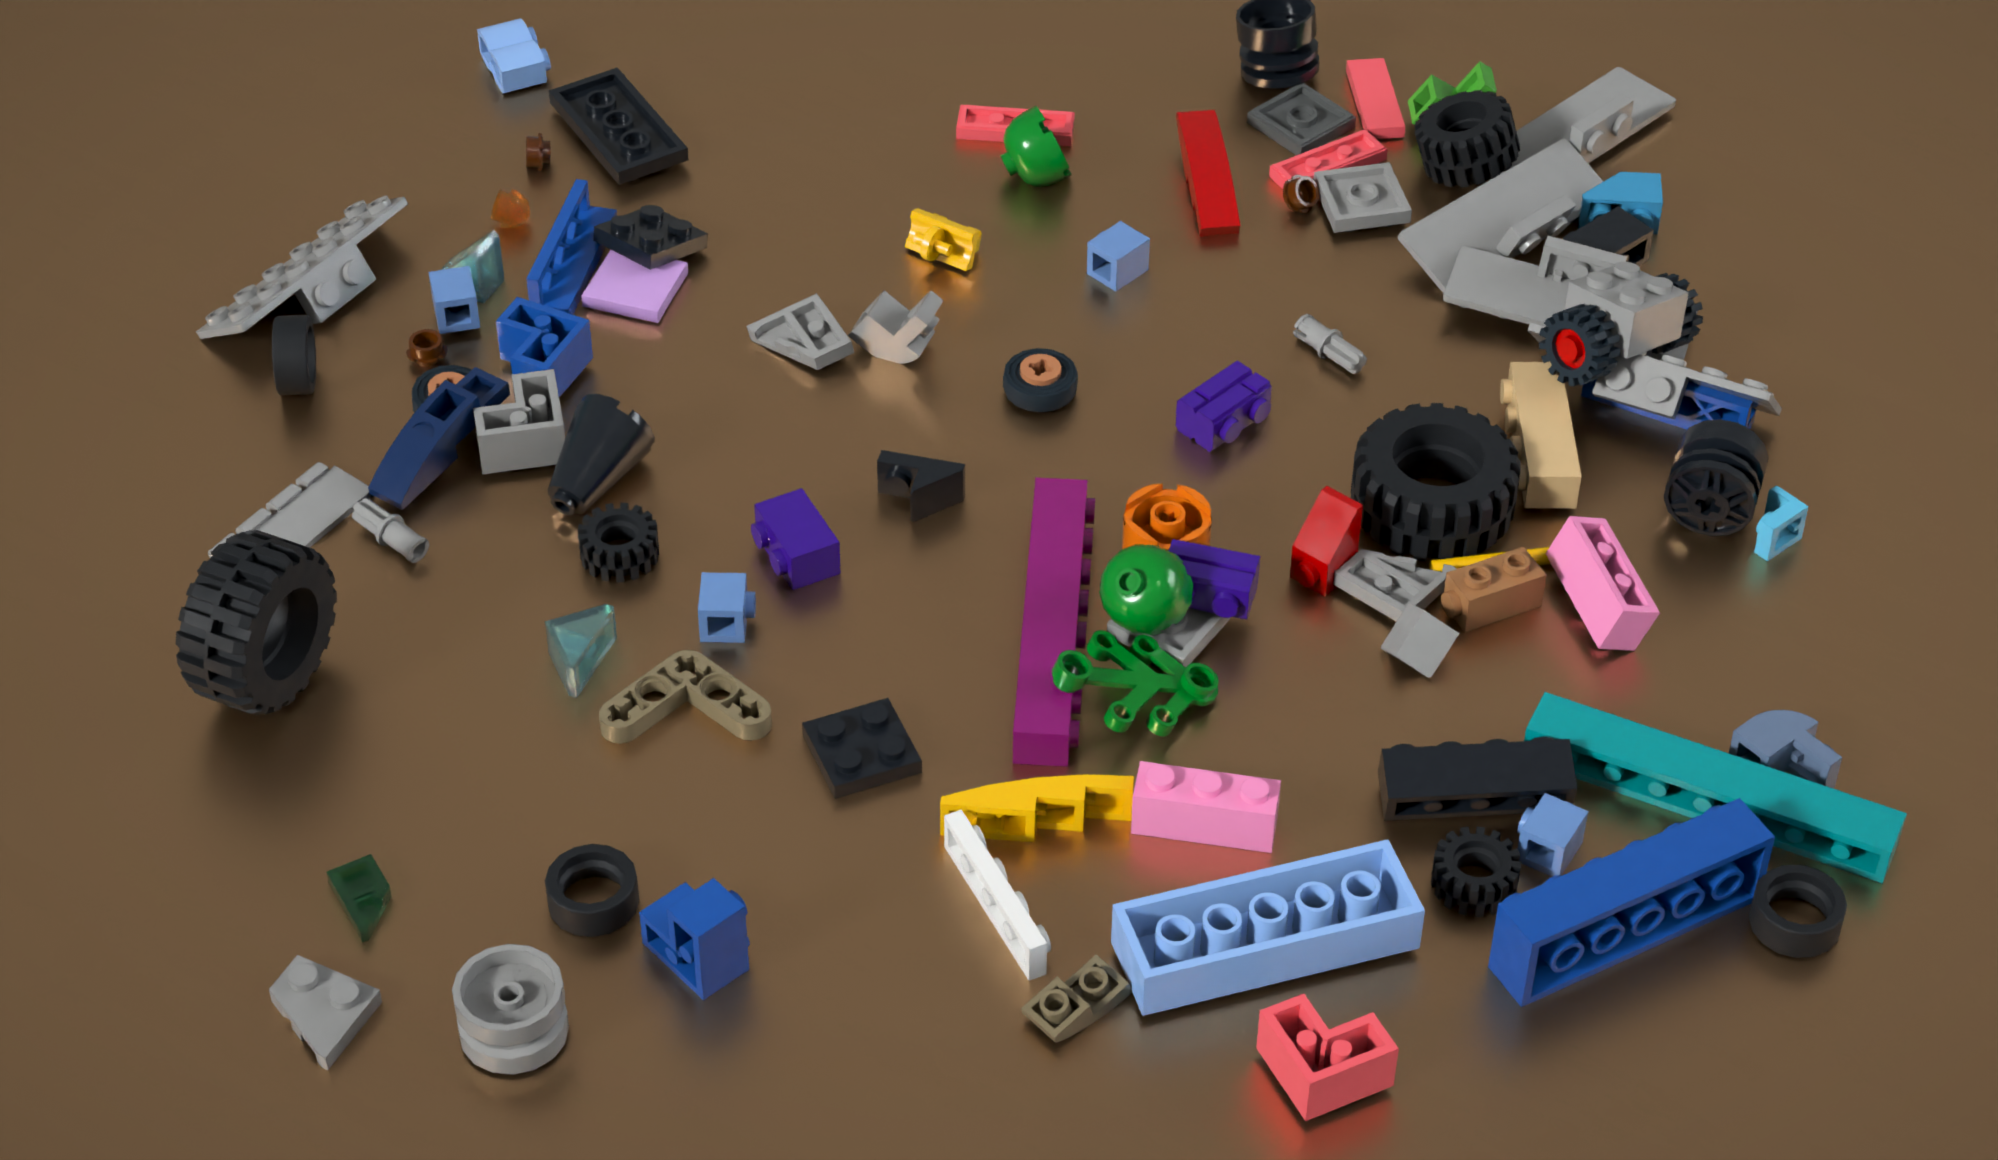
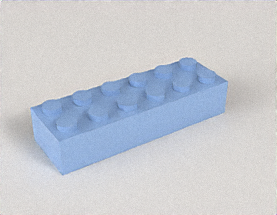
[1111,839,1425,1016]

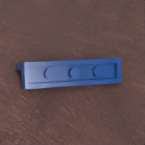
[526,179,617,315]
[1581,379,1757,430]

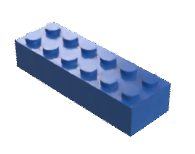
[1488,798,1775,1007]

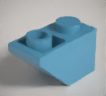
[1578,172,1663,234]

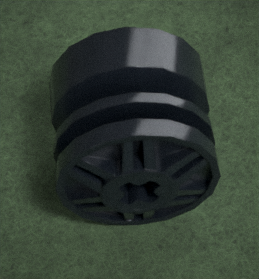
[1236,0,1320,89]
[1664,419,1769,536]

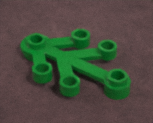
[1052,630,1219,737]

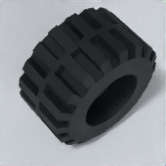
[1414,90,1520,187]

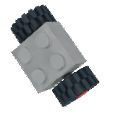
[1539,262,1703,386]

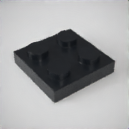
[593,205,708,270]
[802,698,922,799]

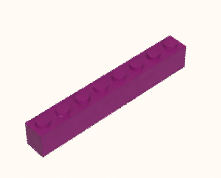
[1013,477,1095,767]

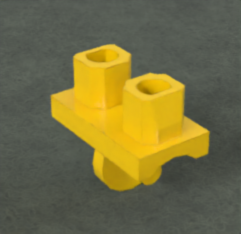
[905,208,982,271]

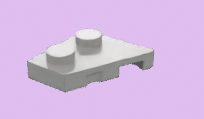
[746,293,854,370]
[1333,549,1457,622]
[269,955,382,1070]

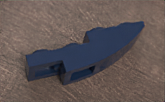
[368,367,510,510]

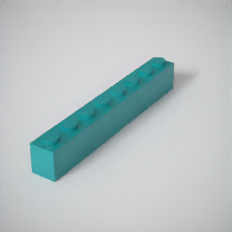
[1524,692,1907,884]

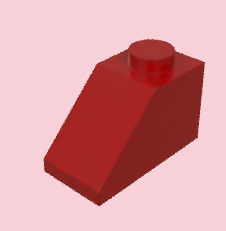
[1290,486,1363,597]

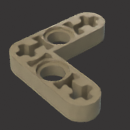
[599,650,772,744]

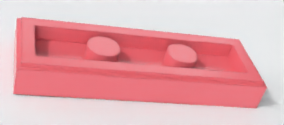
[1346,58,1405,139]
[956,105,1075,146]
[1269,129,1388,189]

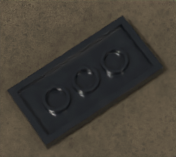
[549,67,689,185]

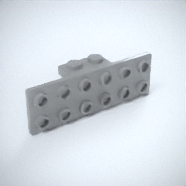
[1489,67,1676,180]
[1398,138,1603,293]
[196,195,408,339]
[1443,236,1698,360]
[1527,320,1782,420]

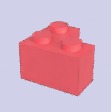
[1256,993,1399,1121]

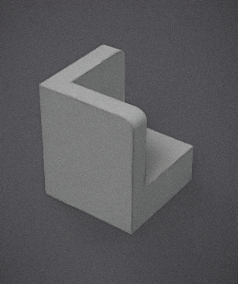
[1381,603,1460,677]

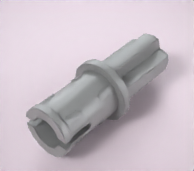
[1293,314,1367,374]
[352,498,429,563]

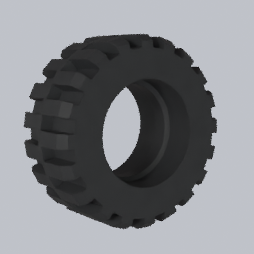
[1351,403,1521,561]
[175,530,337,715]

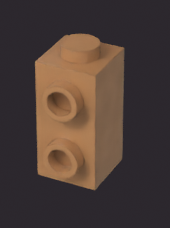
[1441,547,1546,633]

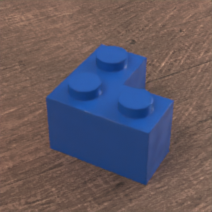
[496,297,593,398]
[639,878,750,1001]

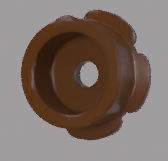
[526,133,551,171]
[1283,175,1319,213]
[406,329,448,367]

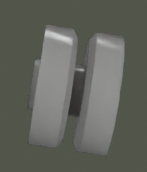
[452,944,569,1075]

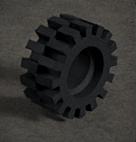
[578,502,659,583]
[1431,826,1521,917]

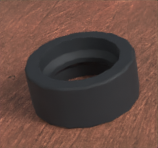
[272,315,316,395]
[545,844,639,937]
[1748,865,1847,958]

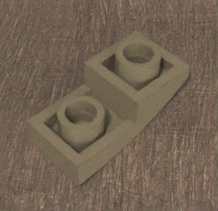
[1021,954,1132,1043]

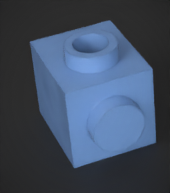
[1087,221,1150,292]
[429,266,480,334]
[698,572,756,643]
[1517,793,1589,877]

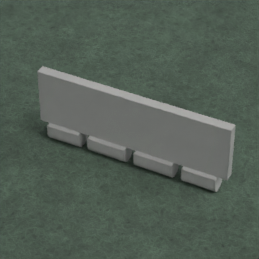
[208,462,373,558]

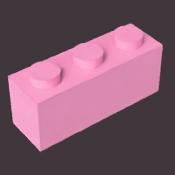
[1546,516,1660,651]
[1131,761,1281,853]

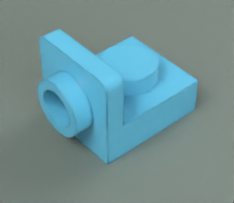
[1754,486,1809,562]

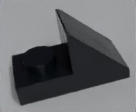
[877,450,965,522]

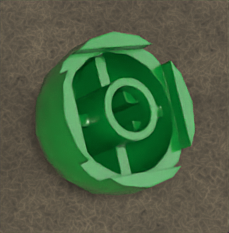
[1000,106,1072,187]
[1099,544,1193,636]

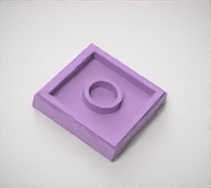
[581,250,688,323]

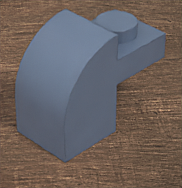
[1729,710,1842,789]

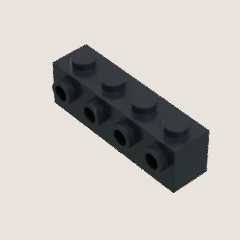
[1378,736,1578,821]

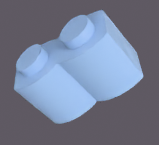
[477,18,551,93]

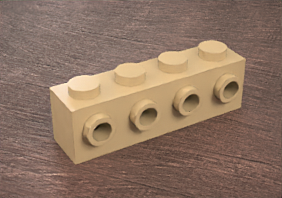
[1500,362,1582,509]

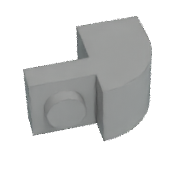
[848,290,944,364]

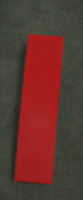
[1176,110,1241,236]

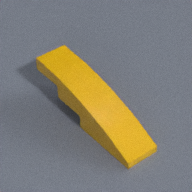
[940,774,1134,842]

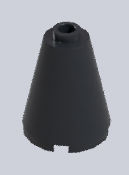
[548,394,655,515]

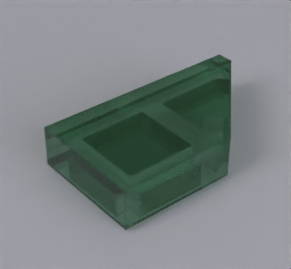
[326,854,392,943]

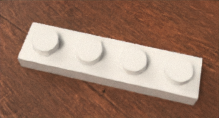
[944,810,1051,981]

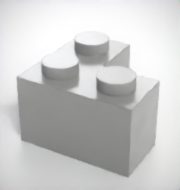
[473,369,565,474]

